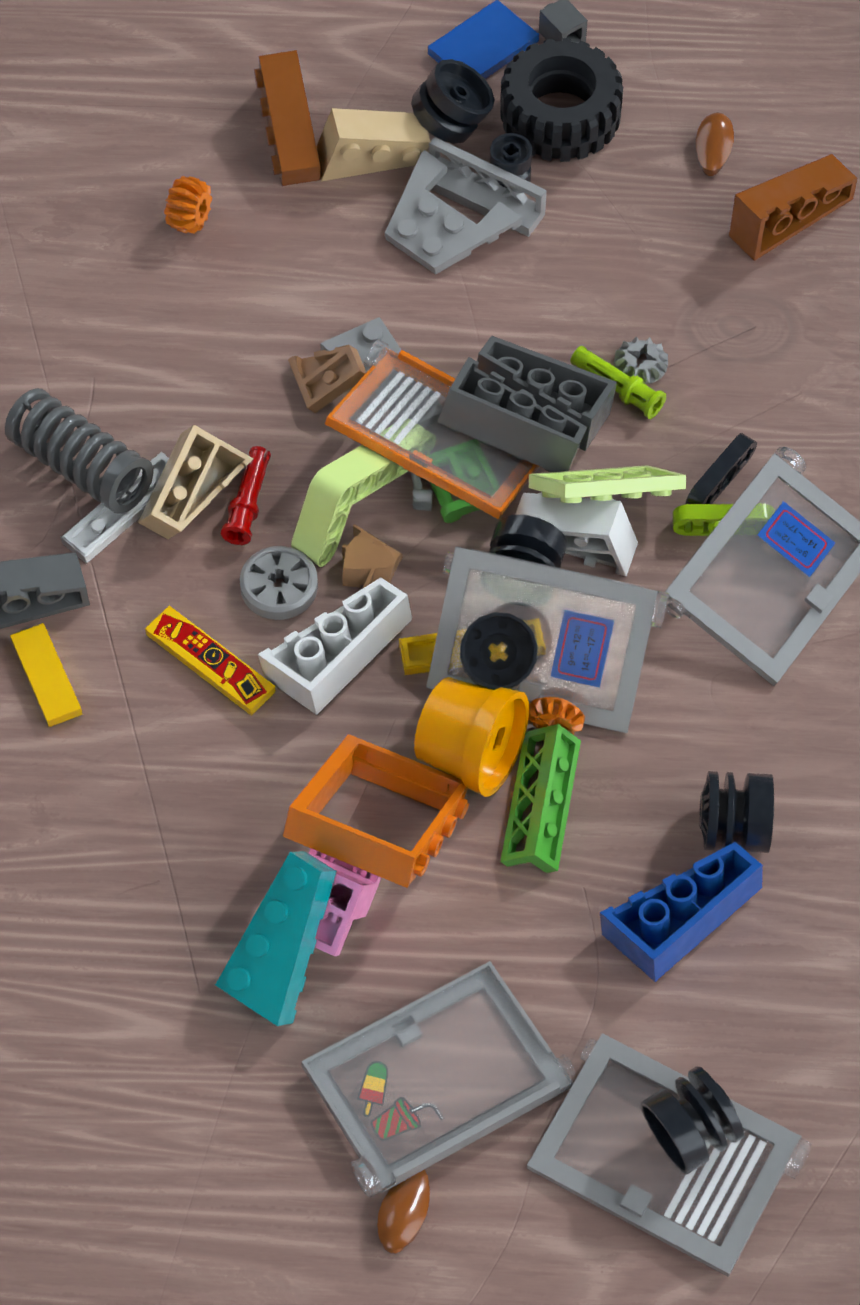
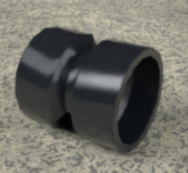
[490,133,532,188]

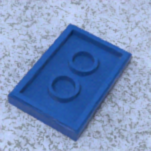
[428,0,539,79]

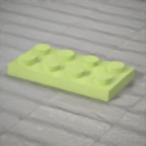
[529,465,686,503]

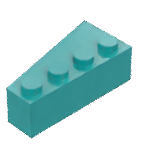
[215,851,337,1026]

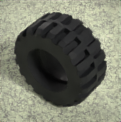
[500,38,624,162]

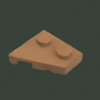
[288,345,367,413]

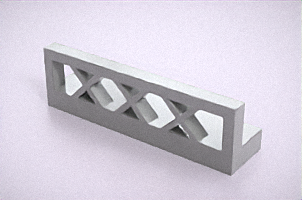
[429,137,547,237]

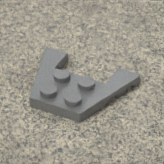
[385,150,523,274]

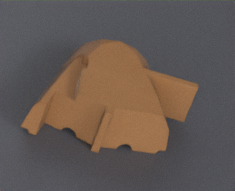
[342,524,403,588]

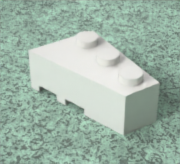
[515,492,638,576]

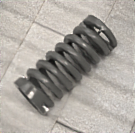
[5,388,153,514]

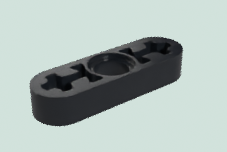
[685,433,757,504]

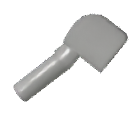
[410,472,433,511]

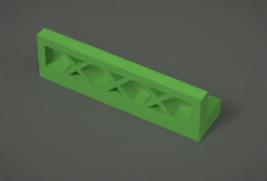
[500,724,581,873]

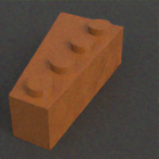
[254,50,320,186]
[729,154,858,261]

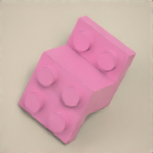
[309,848,381,956]

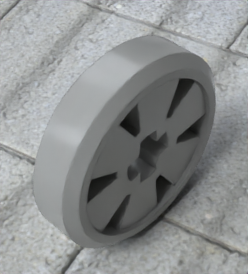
[240,546,318,620]

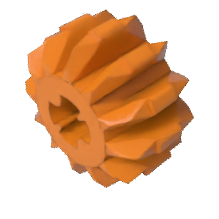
[164,176,213,234]

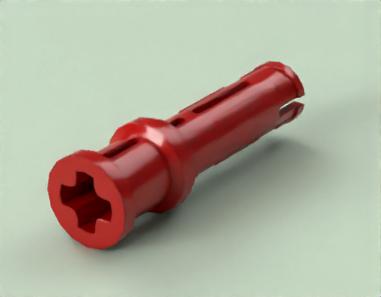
[220,446,271,545]

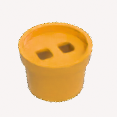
[414,677,529,797]

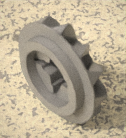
[614,337,668,384]

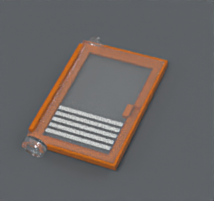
[325,339,539,519]

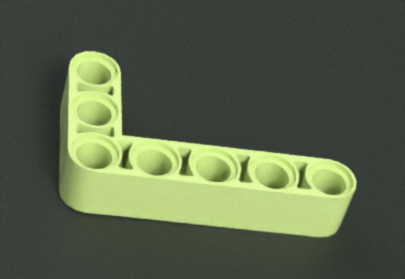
[291,420,436,567]

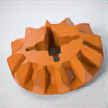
[528,697,585,735]

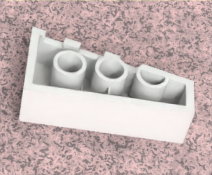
[258,577,412,715]

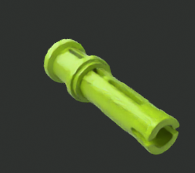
[570,346,666,419]

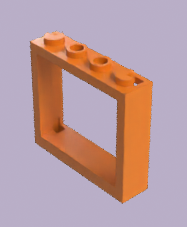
[283,734,469,888]

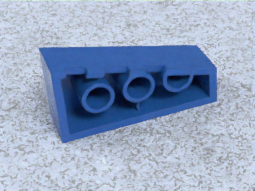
[600,842,763,982]

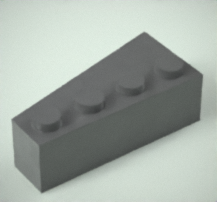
[477,336,617,451]
[438,357,587,472]
[0,552,90,629]

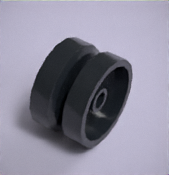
[411,59,495,144]

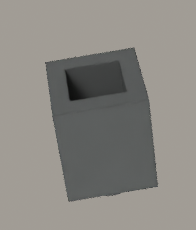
[539,0,588,43]

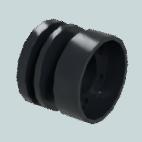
[480,515,567,606]
[460,612,538,690]
[699,771,774,853]
[640,1066,744,1175]

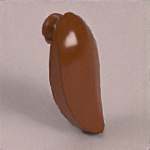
[696,112,734,176]
[377,1169,430,1254]

